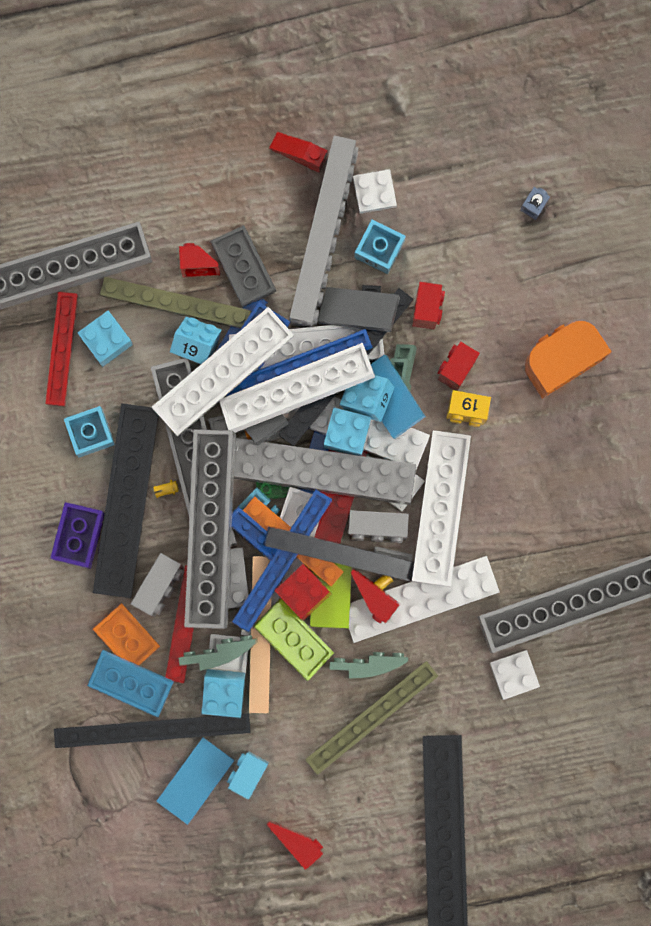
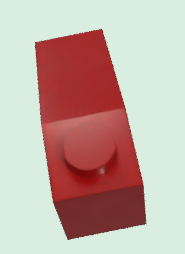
[269,132,328,173]
[351,568,401,624]
[267,821,324,870]

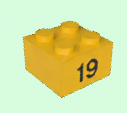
[446,390,491,427]

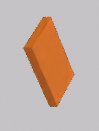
[93,603,161,666]

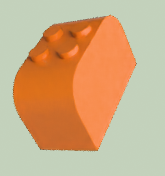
[525,321,612,399]

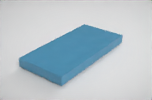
[371,354,426,439]
[87,650,174,717]
[156,737,234,825]

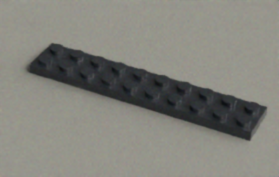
[93,403,159,599]
[422,735,468,926]

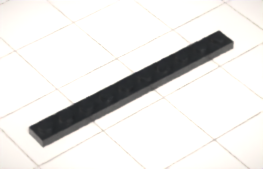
[279,288,414,446]
[54,713,251,748]

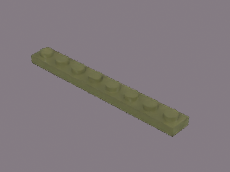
[100,277,252,329]
[305,661,438,775]

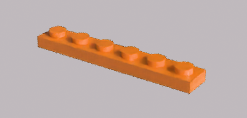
[243,497,344,587]

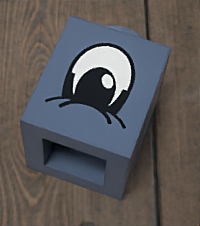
[520,187,550,220]

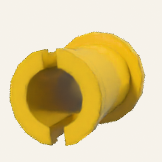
[154,480,179,498]
[374,575,393,590]

